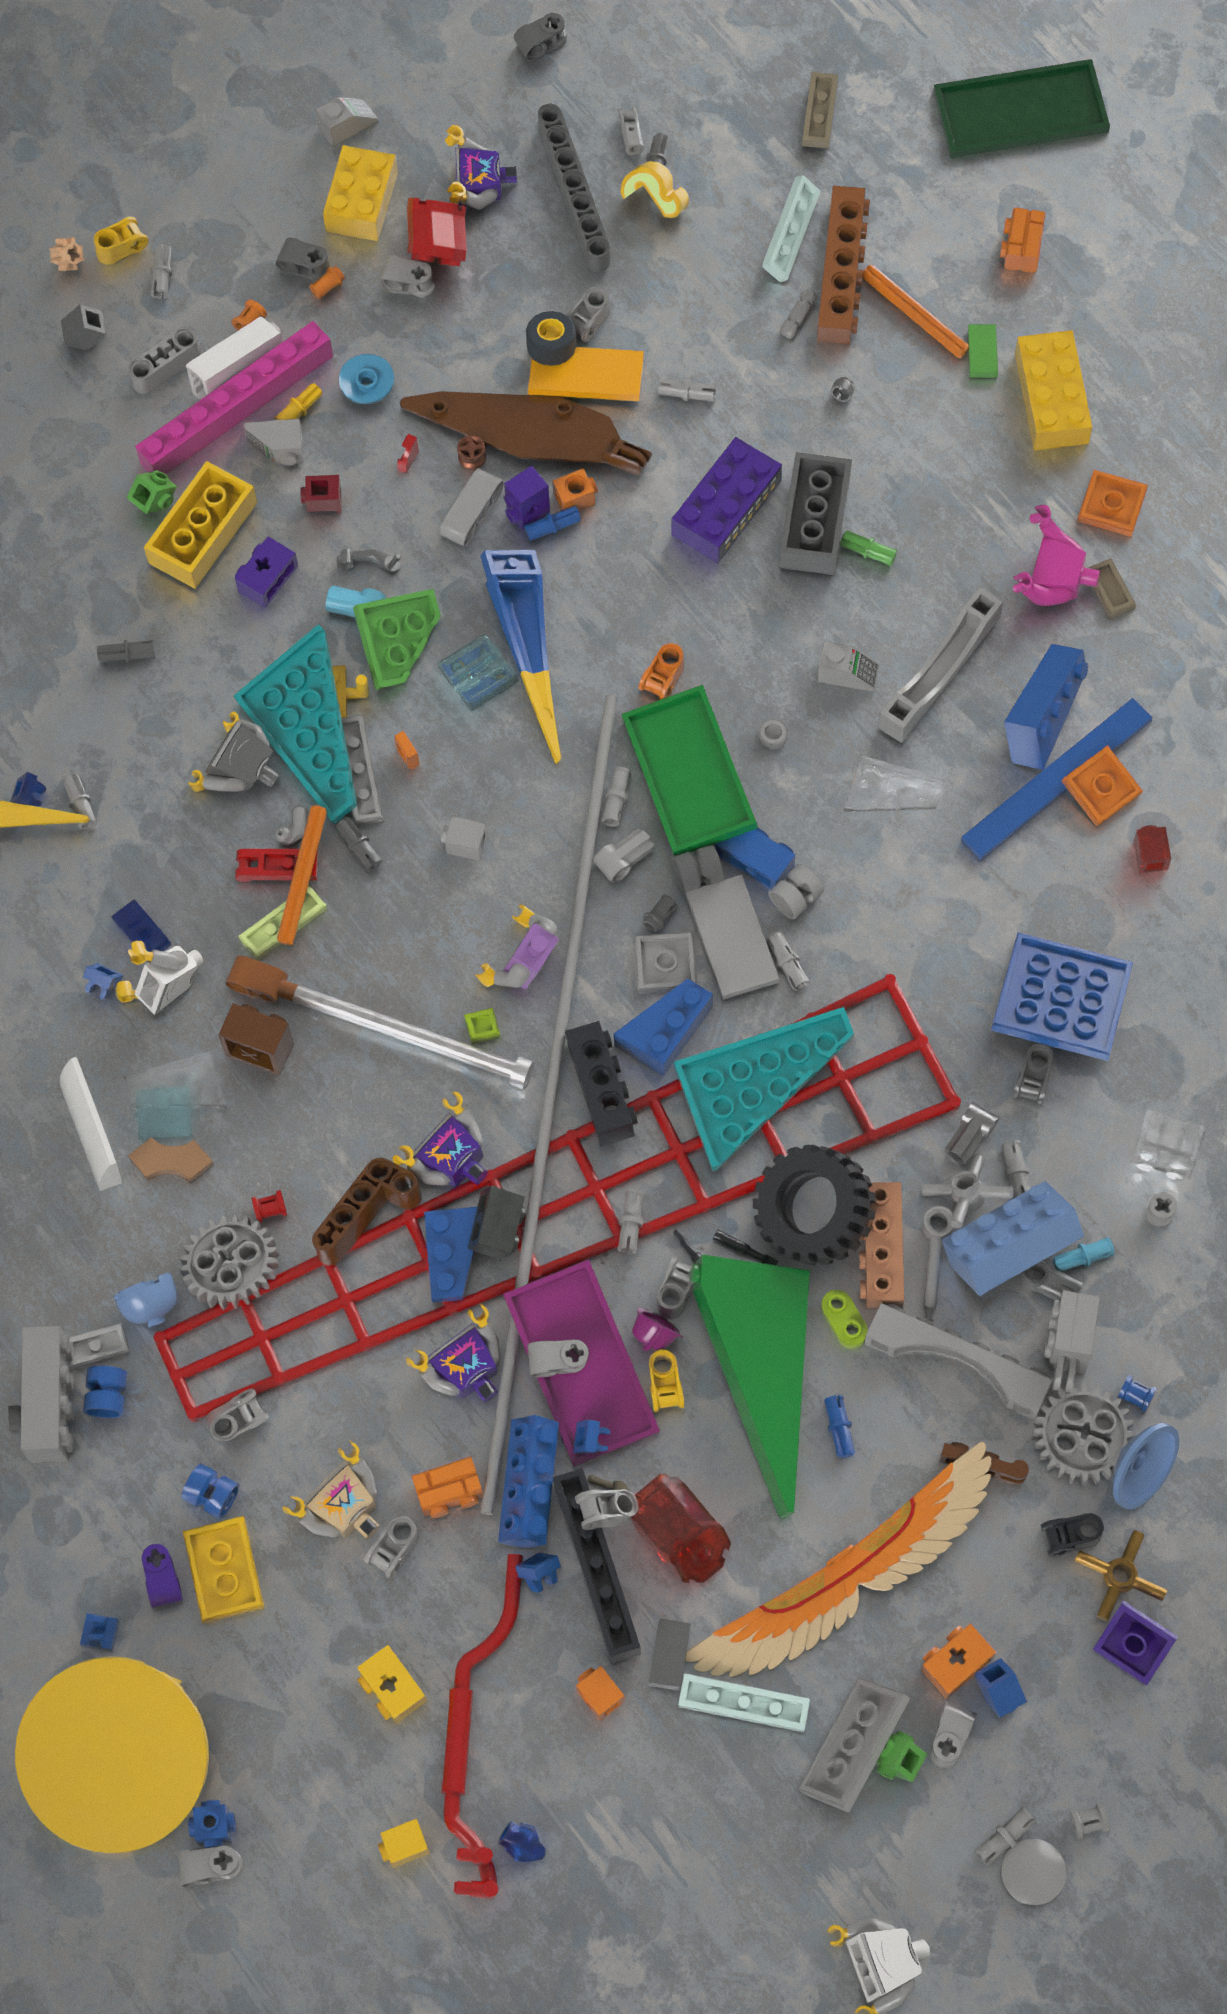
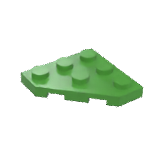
[353,589,441,690]

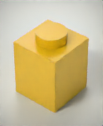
[377,1818,430,1868]

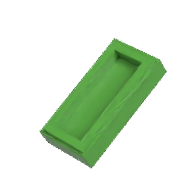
[968,324,998,378]

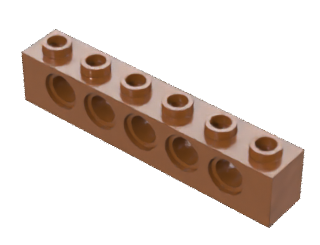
[817,185,870,344]

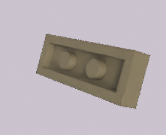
[802,72,838,149]

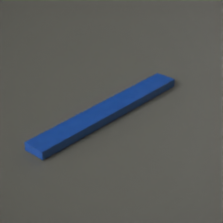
[961,698,1153,861]

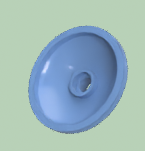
[1112,1423,1179,1509]

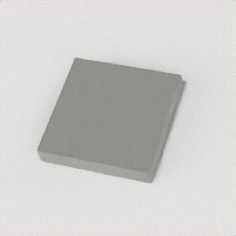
[634,932,697,994]

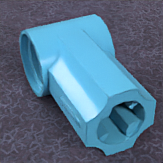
[325,586,386,620]

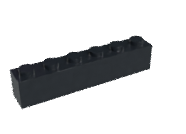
[553,1468,641,1664]

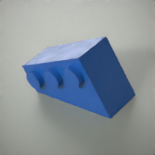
[613,979,713,1077]

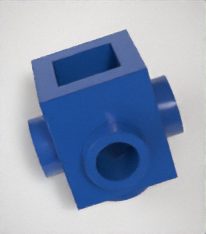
[188,1800,236,1849]

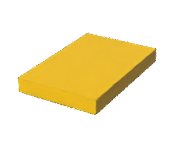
[182,1516,265,1624]

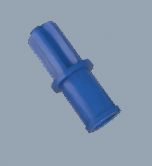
[524,506,581,542]
[824,1395,855,1459]

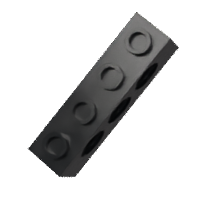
[565,1021,638,1147]

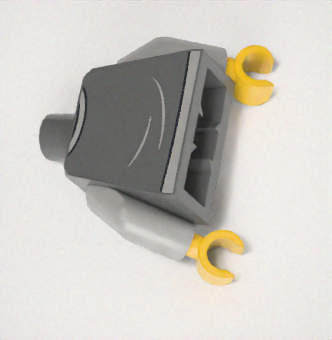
[188,712,280,792]

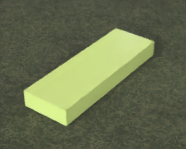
[238,884,327,961]

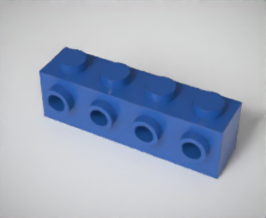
[498,1415,559,1549]

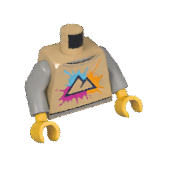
[282,1440,380,1539]

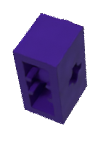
[503,465,550,531]
[235,536,298,608]

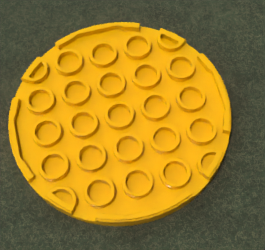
[15,1657,209,1853]

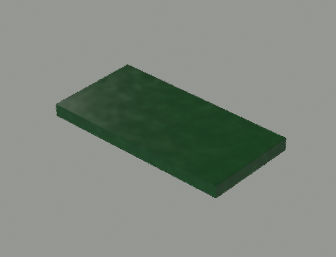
[933,59,1110,158]

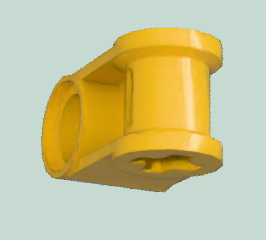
[94,217,149,265]
[649,1349,685,1412]

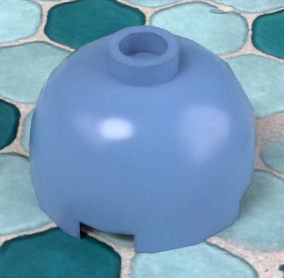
[113,1273,177,1328]

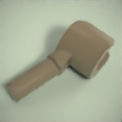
[588,1475,630,1491]

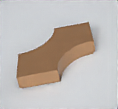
[128,1137,214,1183]

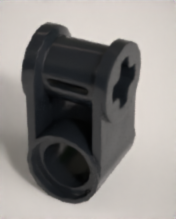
[1040,1513,1104,1557]

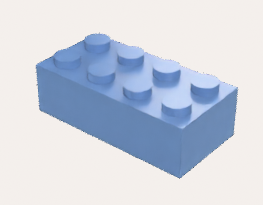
[941,1181,1084,1296]

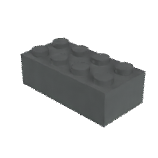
[779,452,852,575]

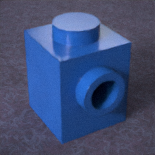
[974,1658,1027,1718]

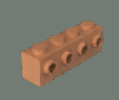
[859,1182,904,1309]

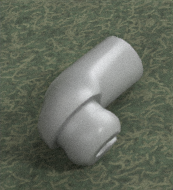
[276,807,307,846]

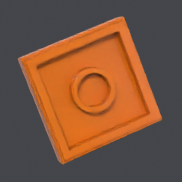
[1077,469,1148,537]
[1061,745,1143,827]

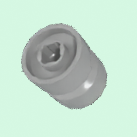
[768,864,824,920]

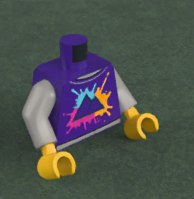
[445,125,517,210]
[392,1092,488,1187]
[406,1304,500,1403]

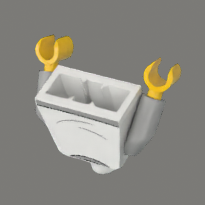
[116,941,203,1015]
[827,1918,930,2014]

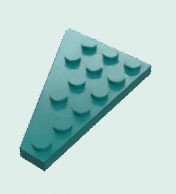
[233,624,357,824]

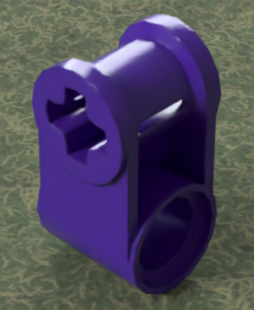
[142,1544,183,1609]

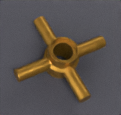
[1074,1530,1167,1621]

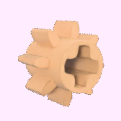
[49,237,84,271]

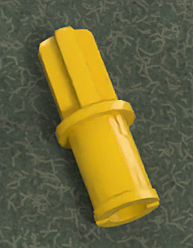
[273,383,323,420]

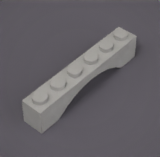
[878,587,1003,743]
[864,1303,1053,1420]

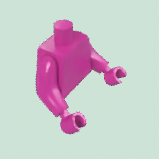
[1013,504,1100,606]

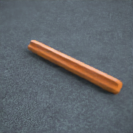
[862,264,969,358]
[277,805,327,945]

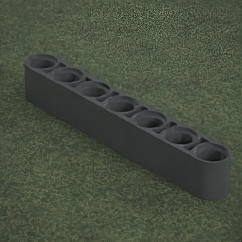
[538,103,610,272]

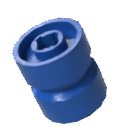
[83,1366,127,1418]
[181,1463,240,1520]

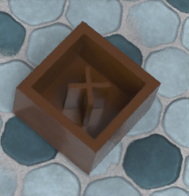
[218,1003,294,1075]

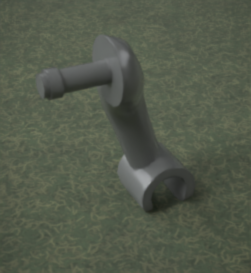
[337,548,401,572]

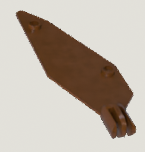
[400,391,652,477]

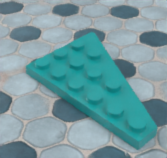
[674,1007,854,1171]

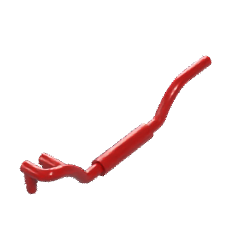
[441,1554,523,1900]

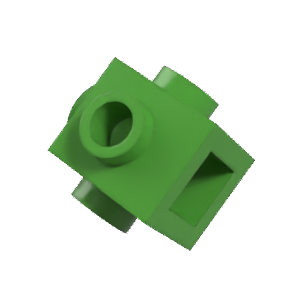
[126,470,177,514]
[875,1731,927,1783]

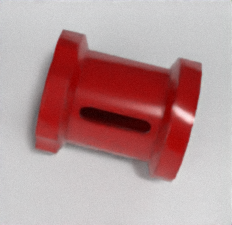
[251,1190,288,1223]

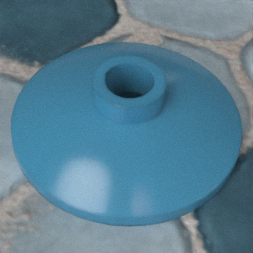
[339,354,394,404]

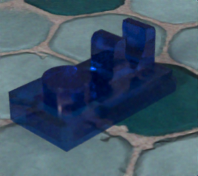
[111,899,172,962]

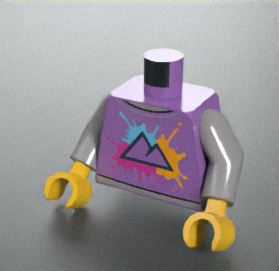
[475,904,559,990]

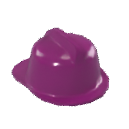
[632,1307,684,1351]

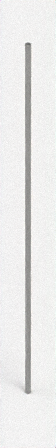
[480,694,617,1515]

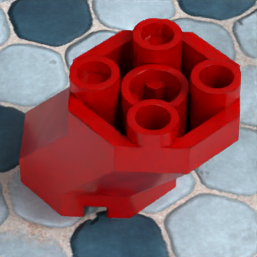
[407,197,467,267]

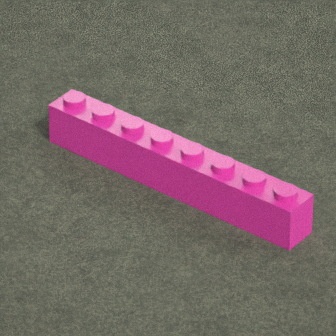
[135,321,333,475]

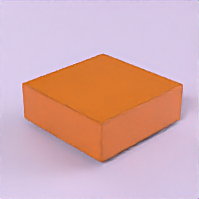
[394,731,420,770]

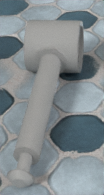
[922,1206,953,1323]

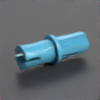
[1053,1237,1115,1272]

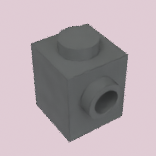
[61,304,106,351]

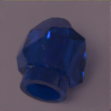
[498,1821,546,1863]

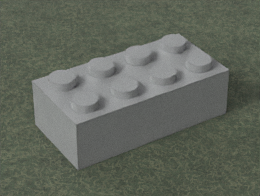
[21,1326,75,1463]

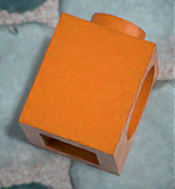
[552,468,598,511]
[576,1666,625,1721]

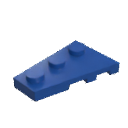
[424,1207,477,1303]

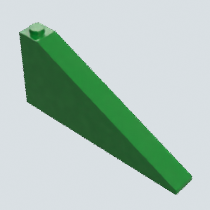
[689,1255,810,1519]

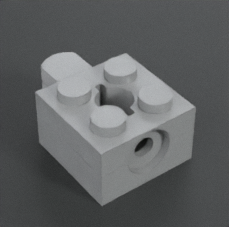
[1044,1290,1100,1393]

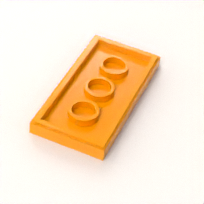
[528,347,644,401]

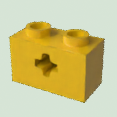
[357,1645,427,1724]

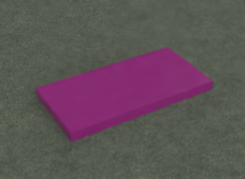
[503,1260,660,1468]

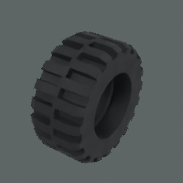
[753,1145,876,1265]

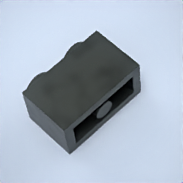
[467,1185,526,1260]

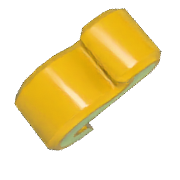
[620,161,689,218]

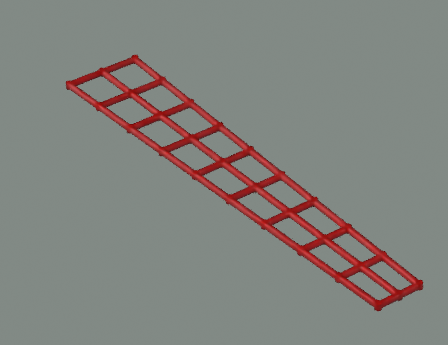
[153,974,961,1422]

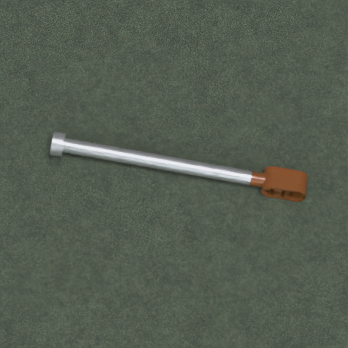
[225,955,534,1090]

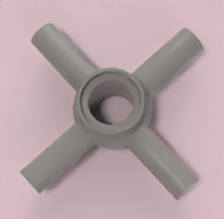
[922,1155,1013,1229]

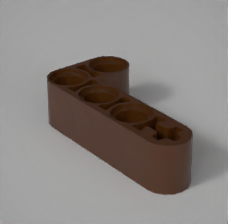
[312,1158,422,1265]

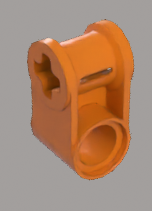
[638,643,684,700]

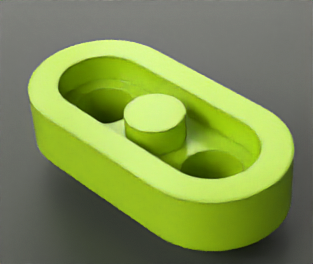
[821,1290,868,1349]

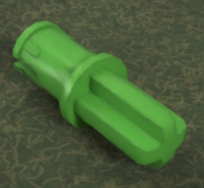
[840,531,897,567]

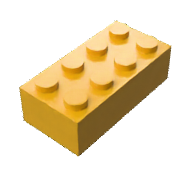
[1015,330,1092,451]
[144,461,257,589]

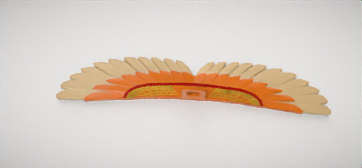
[685,1442,991,1678]

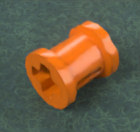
[231,299,267,331]

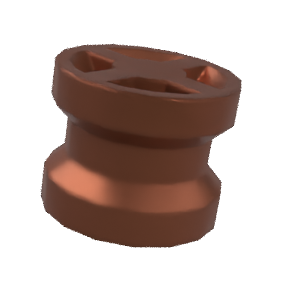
[457,435,486,471]

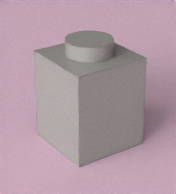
[441,816,487,861]

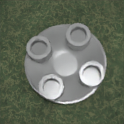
[1001,1839,1067,1905]

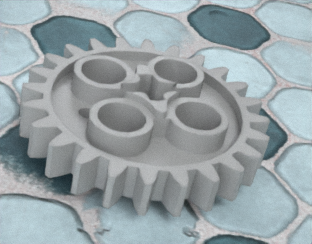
[179,1215,279,1310]
[1033,1383,1136,1486]

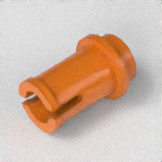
[309,266,345,300]

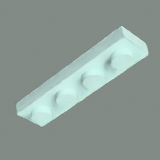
[762,175,821,282]
[678,1674,810,1733]

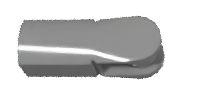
[618,106,644,155]

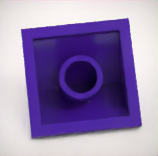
[1093,1601,1178,1685]

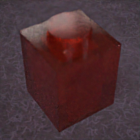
[1133,825,1172,873]

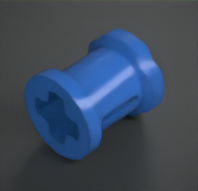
[1117,1375,1157,1413]

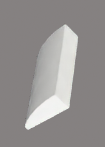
[60,1057,122,1191]

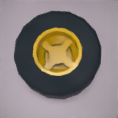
[526,311,576,366]

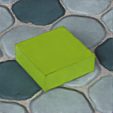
[464,1007,501,1045]

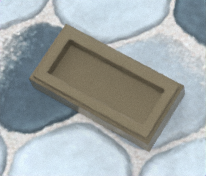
[1088,558,1136,619]

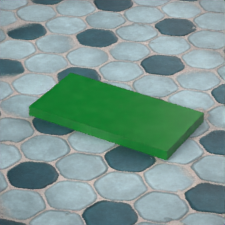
[621,684,758,856]

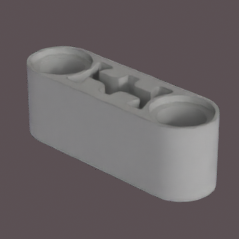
[128,327,201,394]
[439,468,505,547]

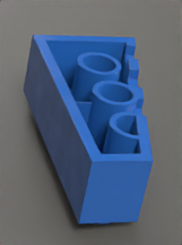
[1004,644,1088,770]

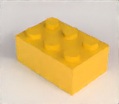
[323,145,398,241]

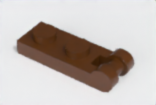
[939,1442,1029,1486]

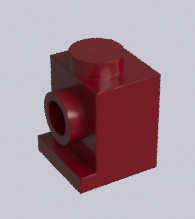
[300,475,342,514]

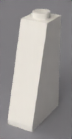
[186,316,282,400]

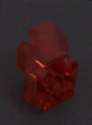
[630,1474,731,1583]

